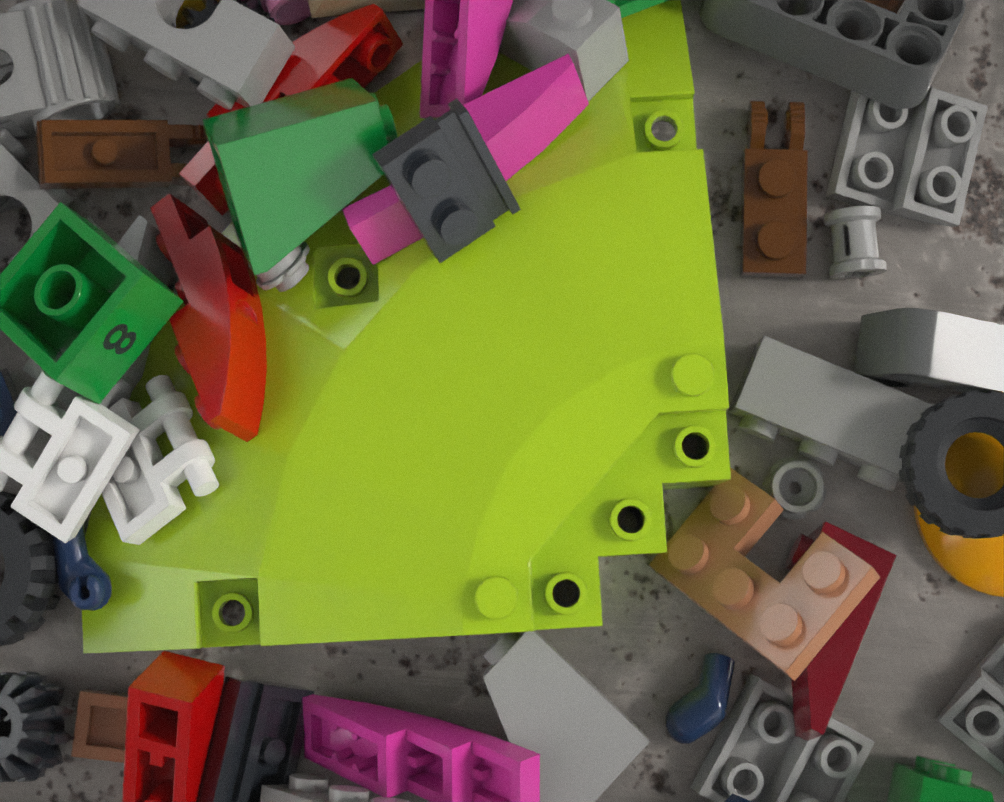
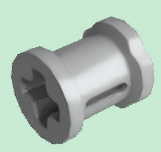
[823,206,887,279]

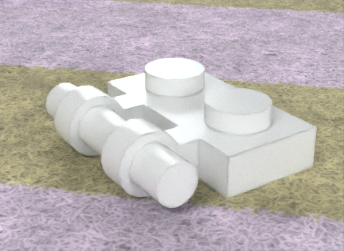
[0,370,140,543]
[102,375,219,545]

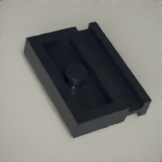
[372,98,521,263]
[197,676,314,802]

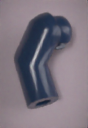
[51,524,112,611]
[665,653,735,744]

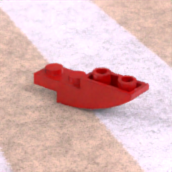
[179,3,404,216]
[150,193,267,442]

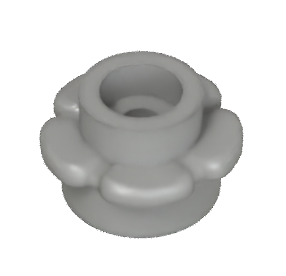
[248,242,310,292]
[763,457,826,520]

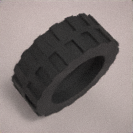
[899,390,1004,539]

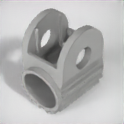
[0,0,120,140]

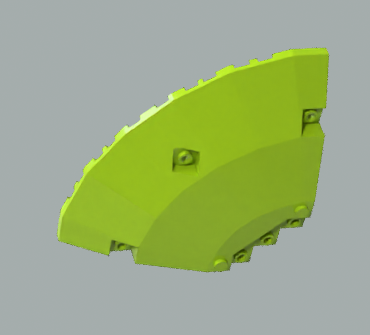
[82,0,731,654]

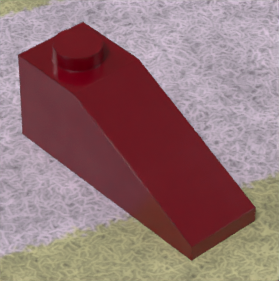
[785,521,897,741]

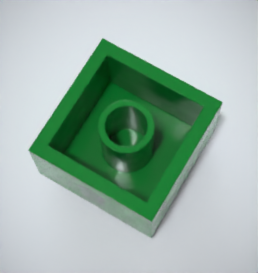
[0,202,184,404]

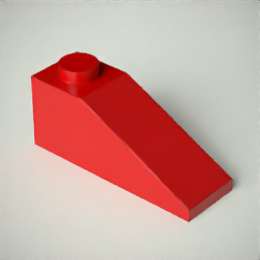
[122,651,225,802]

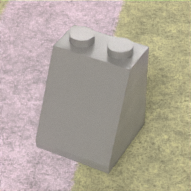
[483,630,650,802]

